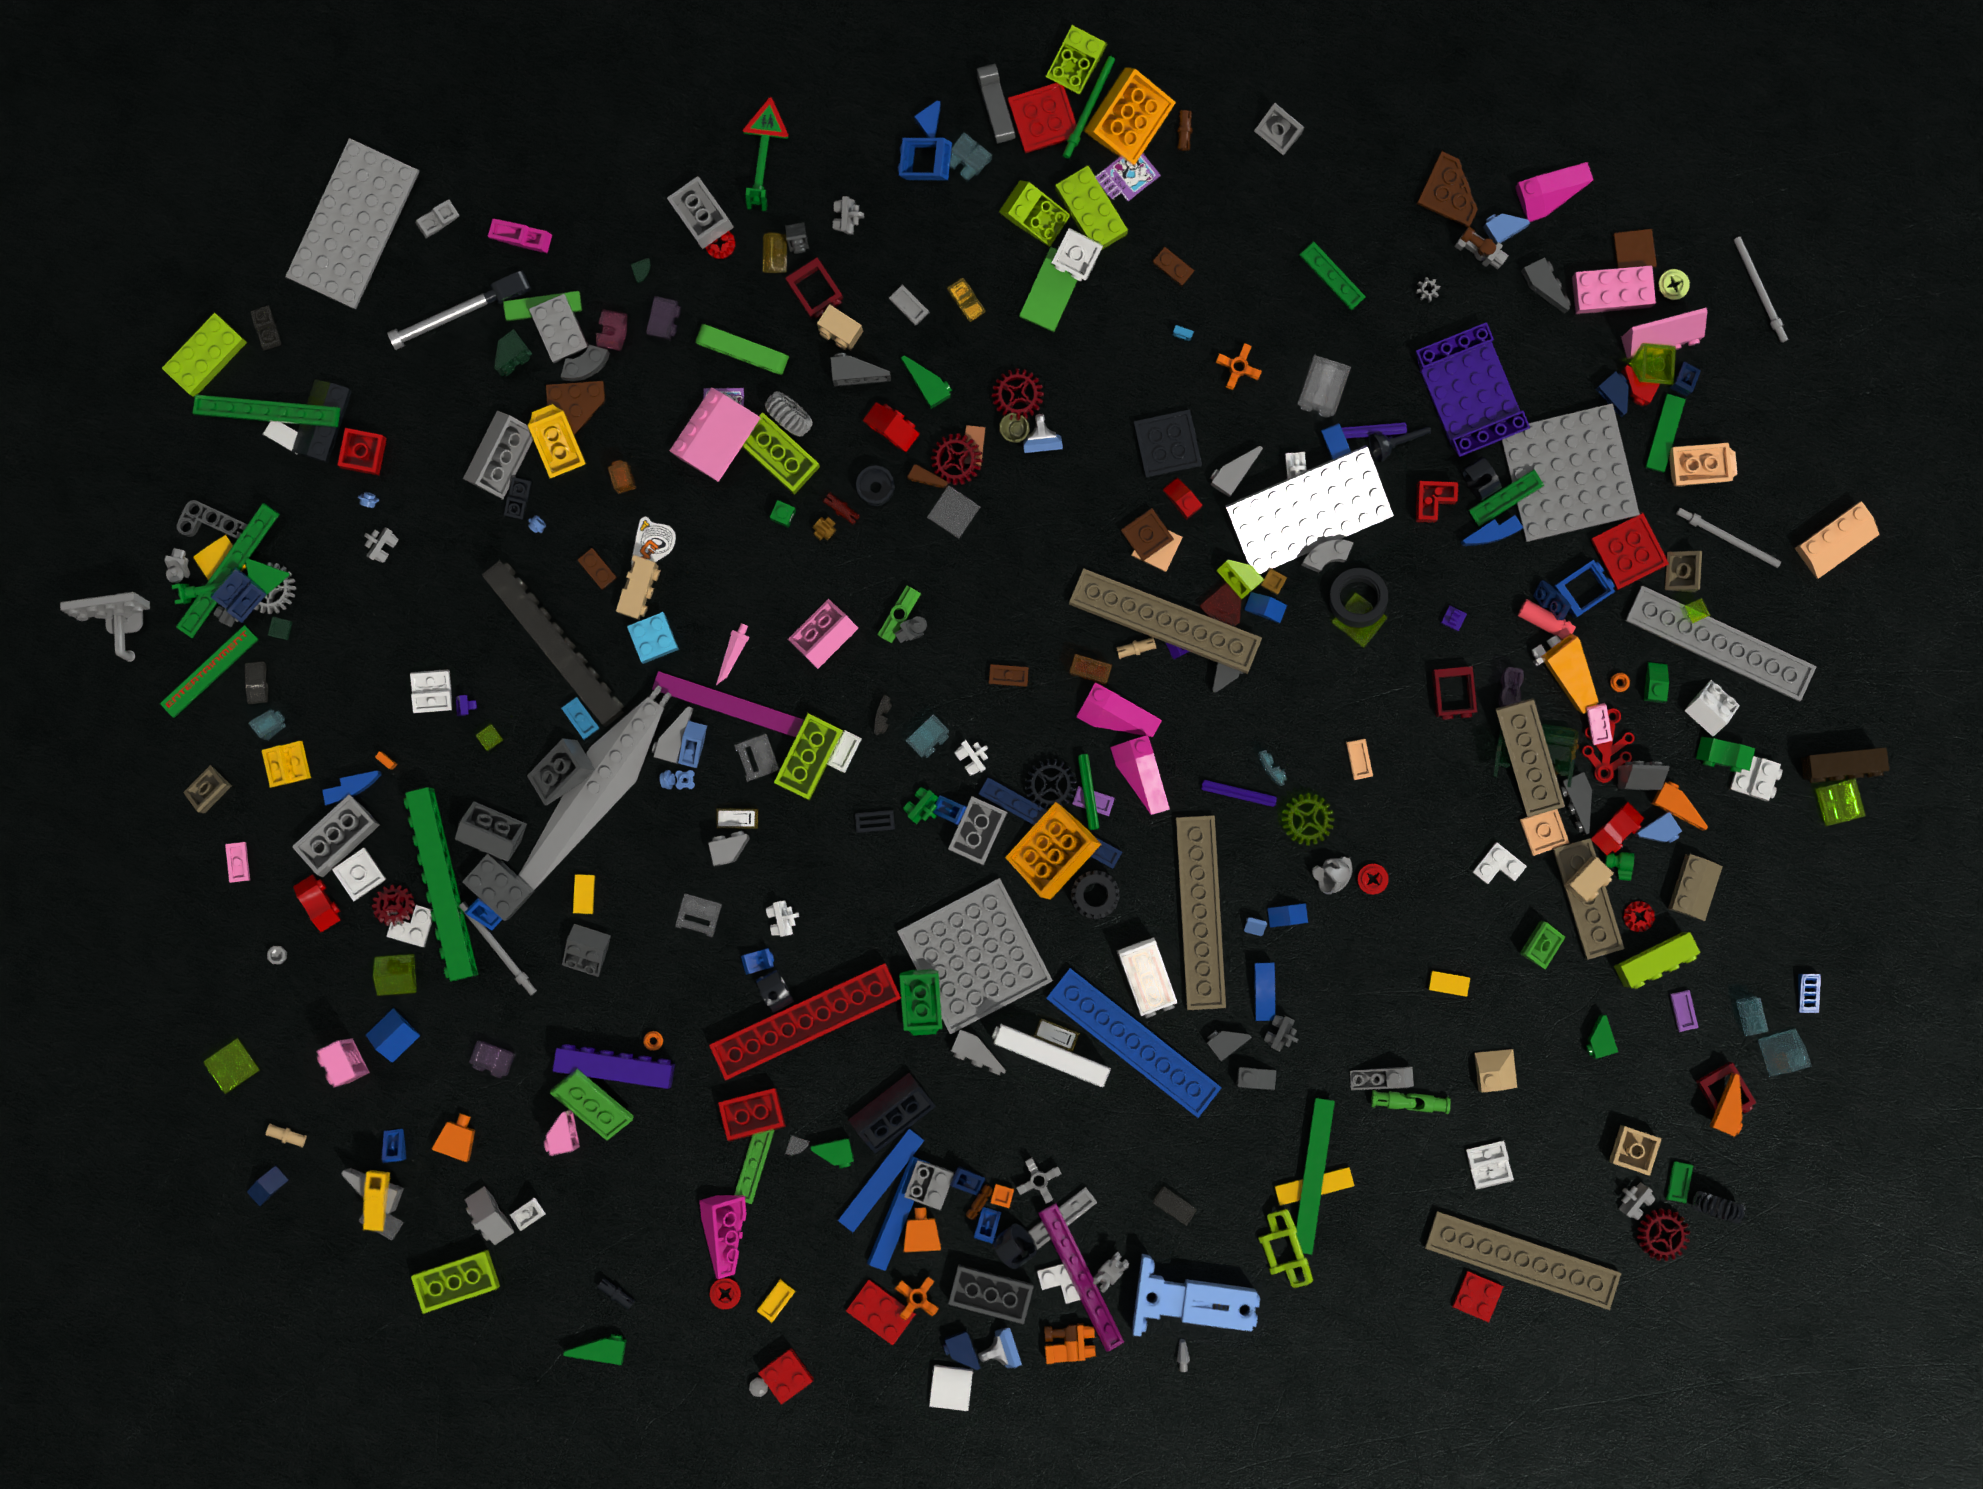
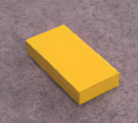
[573,875,595,914]
[1428,971,1470,997]
[757,1279,795,1322]

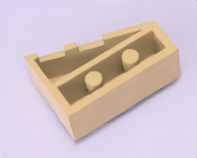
[616,555,660,620]

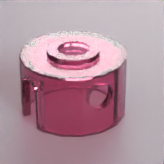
[596,309,627,351]

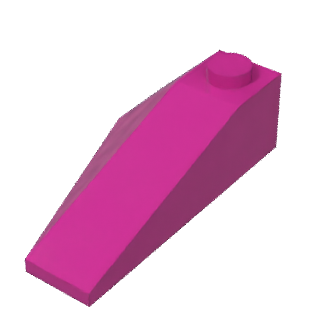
[1515,162,1593,222]
[1076,682,1162,737]
[1110,735,1169,815]
[700,1195,746,1279]

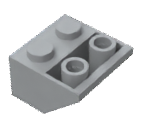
[709,831,750,866]
[904,1160,954,1210]

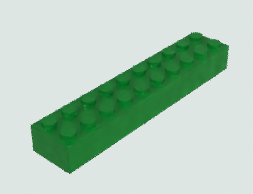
[404,787,478,981]

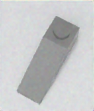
[1210,446,1263,498]
[652,707,693,764]

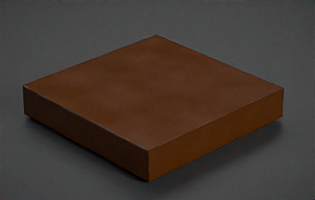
[1613,229,1657,269]
[1121,508,1174,562]

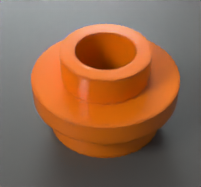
[1610,673,1630,692]
[644,1031,663,1051]

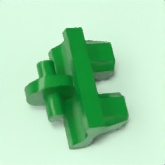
[903,788,938,824]

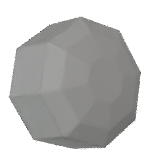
[267,946,287,964]
[749,1377,768,1397]

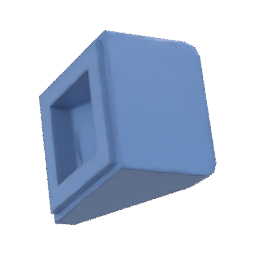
[1244,917,1267,936]

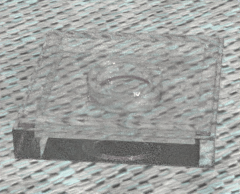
[927,486,980,539]

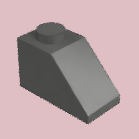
[1212,662,1243,693]
[1206,1030,1252,1061]
[1236,1067,1276,1090]

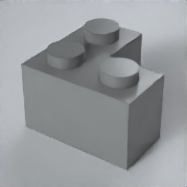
[465,1187,514,1245]

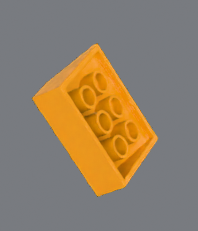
[1084,68,1176,165]
[1005,802,1101,900]

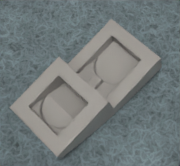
[416,200,459,238]

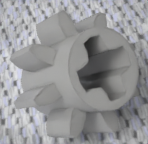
[1416,277,1440,302]

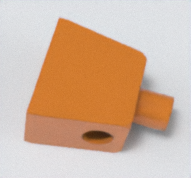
[432,1113,475,1162]
[904,1207,941,1252]

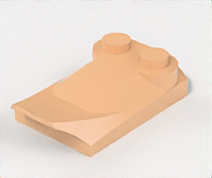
[1670,443,1737,487]

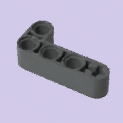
[977,63,1015,144]
[177,500,248,539]

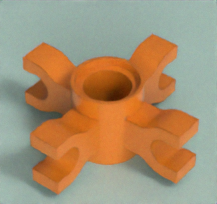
[1216,343,1262,390]
[895,1277,939,1321]

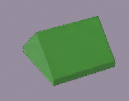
[1520,921,1565,969]

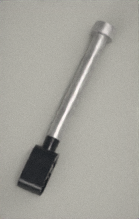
[387,271,531,350]

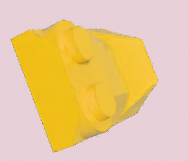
[528,404,586,478]

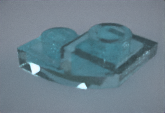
[1258,750,1287,786]

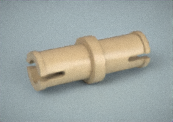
[1116,637,1157,659]
[266,1124,307,1148]

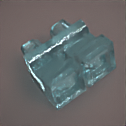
[950,133,992,181]
[1736,996,1768,1036]

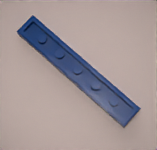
[838,1129,924,1232]
[867,1156,930,1271]

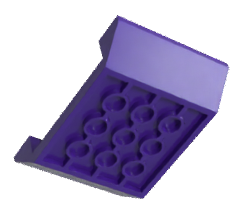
[1416,322,1530,457]

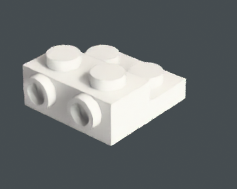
[1052,228,1103,281]
[1730,756,1783,801]

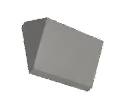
[1254,103,1304,155]

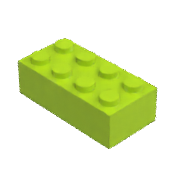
[1055,166,1128,249]
[162,313,247,398]
[742,412,820,495]
[774,714,843,800]
[1614,932,1700,989]
[411,1250,500,1313]

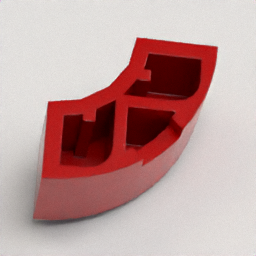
[1591,802,1644,855]
[293,874,340,932]

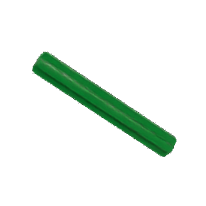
[1078,754,1099,830]

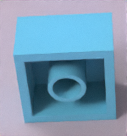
[627,612,679,664]

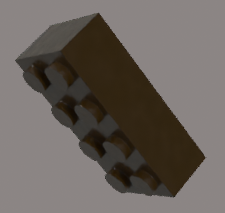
[1801,748,1889,783]

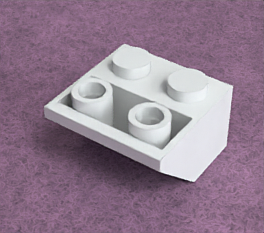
[1685,680,1740,736]

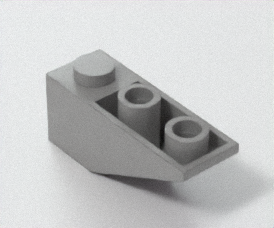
[951,1029,1006,1075]
[1350,1067,1414,1090]

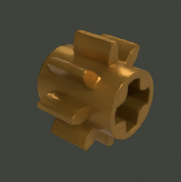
[813,517,836,540]

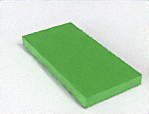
[1019,247,1078,332]
[550,1069,634,1140]

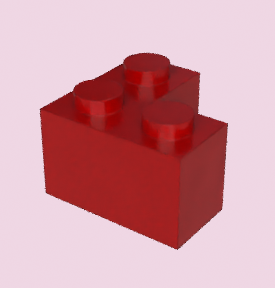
[863,402,919,452]
[1416,481,1458,523]

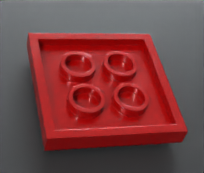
[1008,83,1076,153]
[1591,513,1669,590]

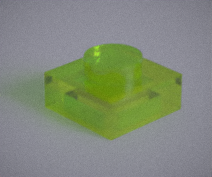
[1683,598,1710,624]
[476,724,503,751]

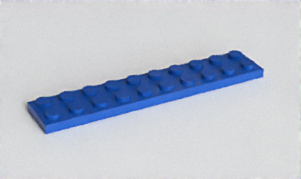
[1046,968,1222,1118]

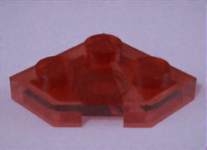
[1200,583,1241,627]

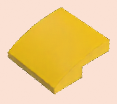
[193,535,247,581]
[262,741,311,787]

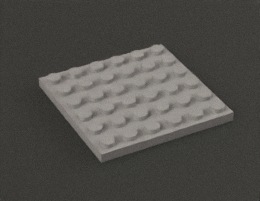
[1502,403,1640,542]
[897,878,1053,1034]

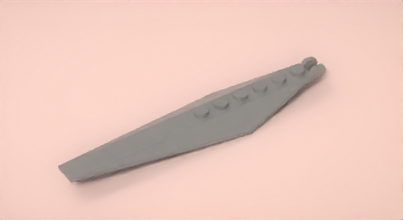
[518,685,671,890]

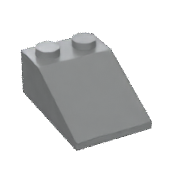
[342,1168,404,1215]

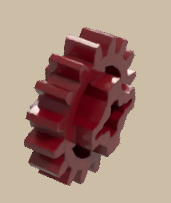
[372,885,415,926]

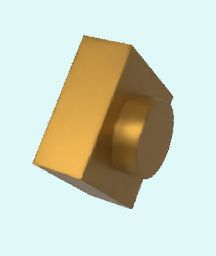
[1261,568,1287,595]

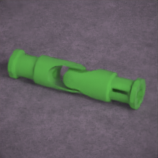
[1371,1090,1450,1114]

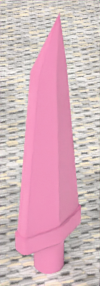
[716,623,749,685]

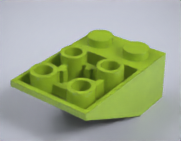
[1046,25,1107,94]
[999,180,1071,246]

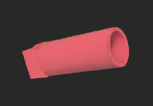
[1518,599,1576,639]

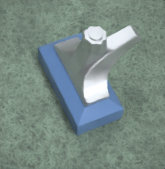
[1023,414,1063,453]
[978,1328,1022,1368]

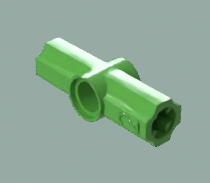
[878,586,921,643]

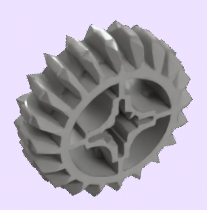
[765,391,813,437]
[254,562,296,614]

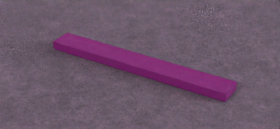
[652,671,804,737]
[1038,1204,1124,1352]

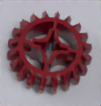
[992,369,1044,421]
[931,433,983,485]
[1637,1208,1690,1261]

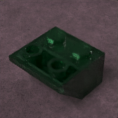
[494,329,532,376]

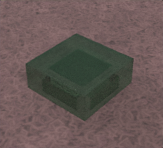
[268,617,293,640]

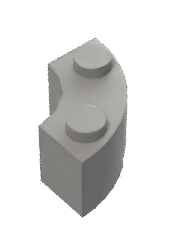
[1302,540,1353,573]

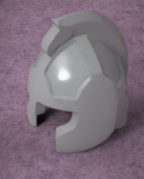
[1312,857,1352,894]

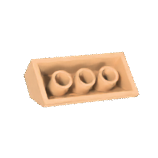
[1795,501,1879,579]

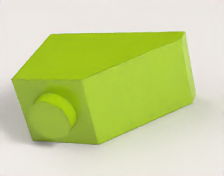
[1217,560,1264,599]

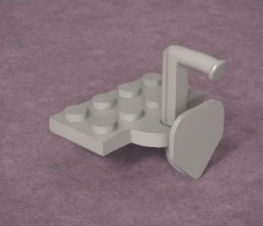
[60,592,150,662]

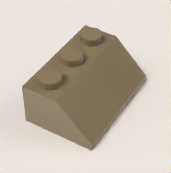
[1668,854,1723,921]

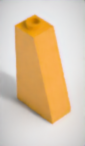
[1541,634,1599,714]

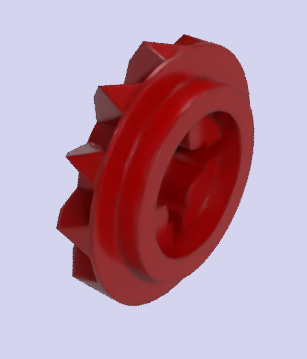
[705,231,735,259]
[1358,864,1388,894]
[1624,901,1655,932]
[710,1278,741,1309]

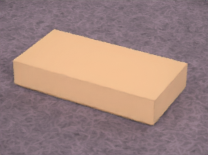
[1346,739,1373,780]

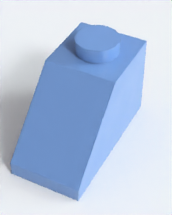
[1483,214,1530,245]
[678,721,707,768]
[1635,812,1682,843]

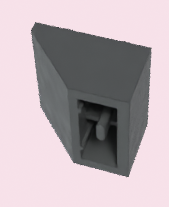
[1618,761,1669,790]
[562,924,611,977]

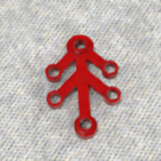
[1581,708,1635,783]

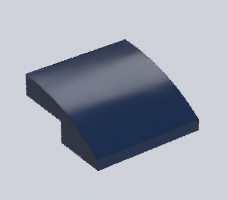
[211,567,267,623]

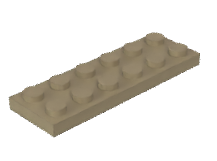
[1496,698,1565,817]
[1553,838,1624,960]

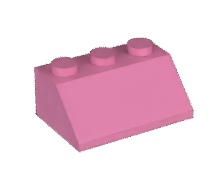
[788,599,858,669]
[544,1110,580,1155]

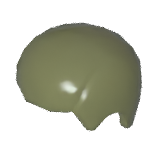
[999,413,1030,443]

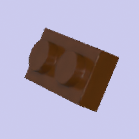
[1153,247,1194,286]
[578,548,617,590]
[989,664,1029,687]

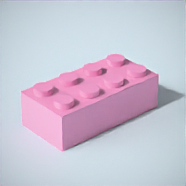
[1572,266,1656,314]
[317,1038,370,1087]

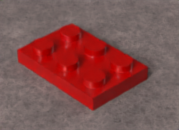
[846,1279,916,1345]

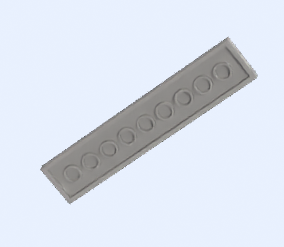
[1625,586,1816,702]

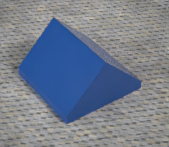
[366,1008,420,1063]

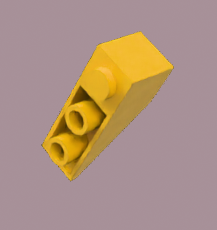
[364,1171,390,1231]

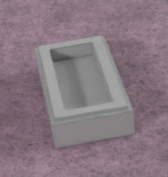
[889,285,929,326]

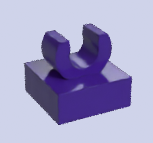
[1441,606,1467,632]
[456,695,477,716]

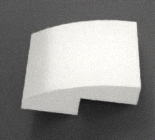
[410,670,452,713]
[1466,1141,1514,1190]
[929,1365,973,1411]

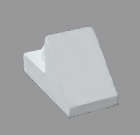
[510,1198,545,1231]

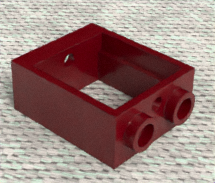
[785,258,843,319]
[1432,666,1477,720]
[1696,1062,1756,1114]

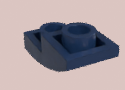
[1533,581,1572,620]

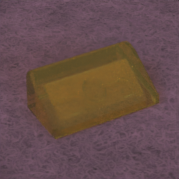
[763,233,787,273]

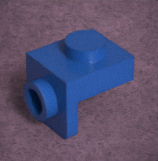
[741,948,774,975]

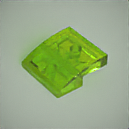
[1332,593,1387,648]
[1816,779,1865,826]
[203,1038,259,1094]

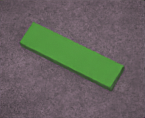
[503,291,582,321]
[734,1130,775,1204]

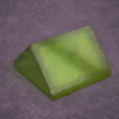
[1630,343,1676,385]
[373,954,417,996]

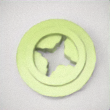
[1659,269,1690,300]

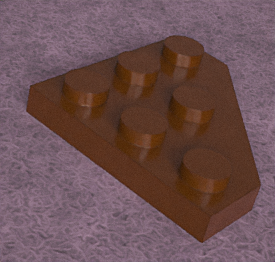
[1417,151,1478,228]
[546,381,605,436]

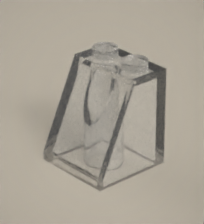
[1297,355,1351,417]

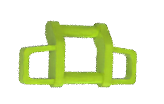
[1258,1209,1313,1288]

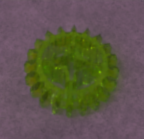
[1282,793,1334,845]

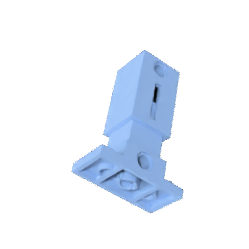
[1132,1254,1260,1336]

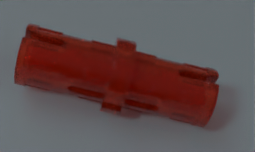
[823,492,860,525]

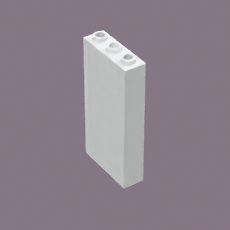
[992,1024,1110,1087]

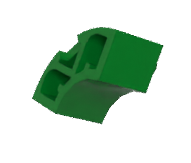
[1696,737,1755,773]

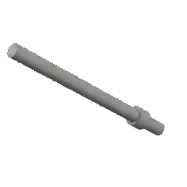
[1734,236,1788,343]
[1676,508,1781,568]
[460,901,537,995]

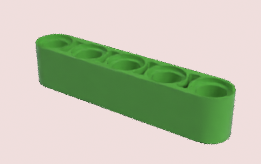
[695,324,789,375]

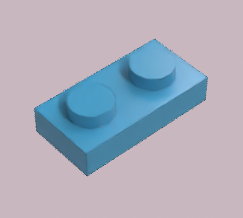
[561,697,600,740]

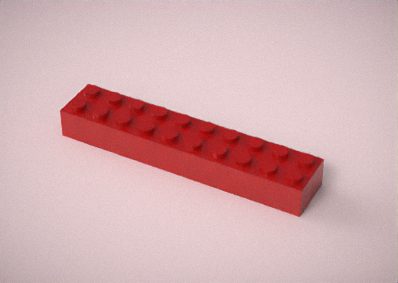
[709,963,901,1080]

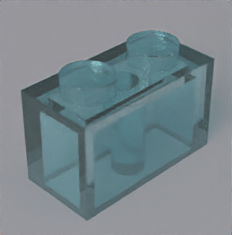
[906,714,949,758]

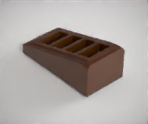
[907,465,948,488]

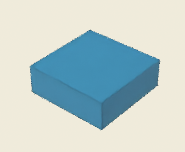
[1172,325,1194,341]

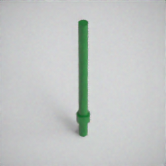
[1063,56,1115,158]

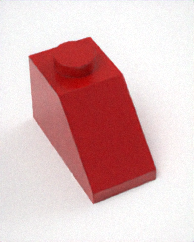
[1622,365,1661,406]
[1163,478,1202,520]

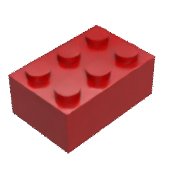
[718,1088,786,1141]

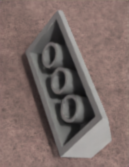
[463,411,533,499]
[292,794,380,877]

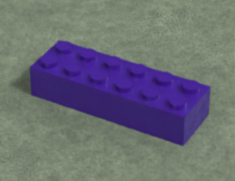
[553,1044,675,1089]

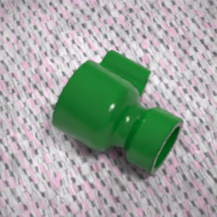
[1605,852,1634,881]

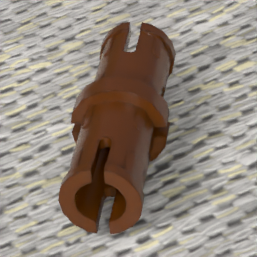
[1177,110,1192,151]

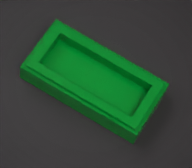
[1666,1161,1693,1203]

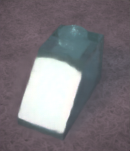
[249,710,286,740]

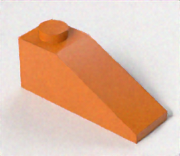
[1651,781,1708,830]
[1710,1073,1743,1137]

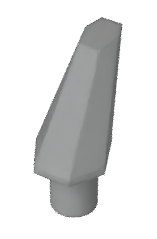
[1177,1339,1190,1372]

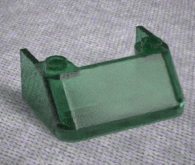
[1494,724,1579,788]

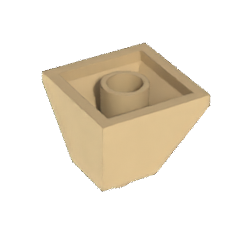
[1474,1049,1517,1092]

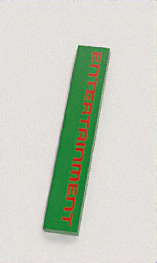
[160,625,259,718]

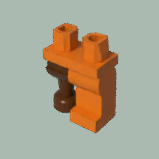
[1045,1323,1096,1364]

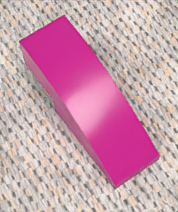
[488,219,552,253]

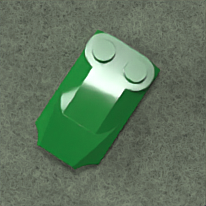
[900,969,943,1035]

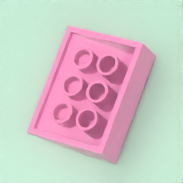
[1621,308,1707,360]
[670,387,760,482]

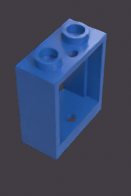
[898,138,952,180]
[1553,560,1615,619]

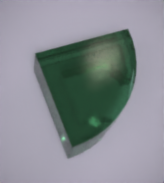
[631,258,650,283]

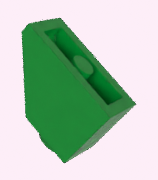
[1644,662,1669,703]
[1586,1015,1618,1059]
[811,1138,854,1168]

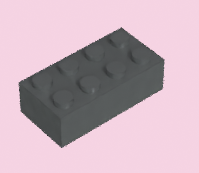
[949,1265,1034,1324]

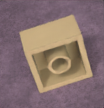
[817,304,863,351]
[1563,857,1613,902]
[1609,1125,1661,1176]

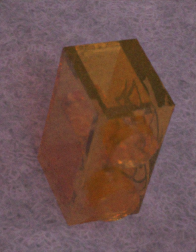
[608,460,636,494]
[1069,654,1112,685]

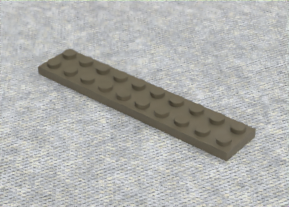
[1069,569,1262,674]
[1176,816,1226,1010]
[1425,1211,1621,1310]

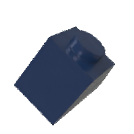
[1596,372,1629,417]
[943,1330,981,1370]

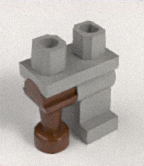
[1455,226,1509,269]

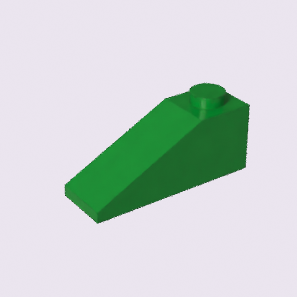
[901,355,952,409]
[563,1334,627,1365]

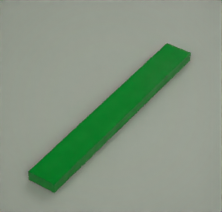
[193,395,340,428]
[176,503,280,638]
[1293,1098,1335,1255]

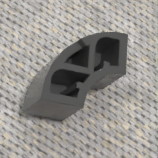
[561,345,610,382]

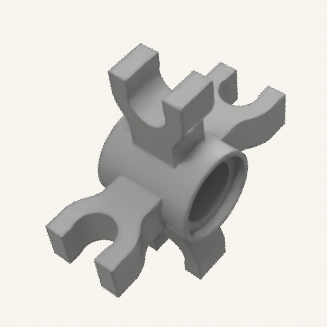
[1017,1158,1061,1203]
[1093,1252,1129,1293]

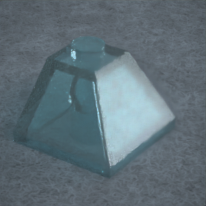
[1758,1029,1811,1076]

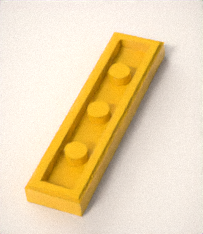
[1274,1167,1354,1206]

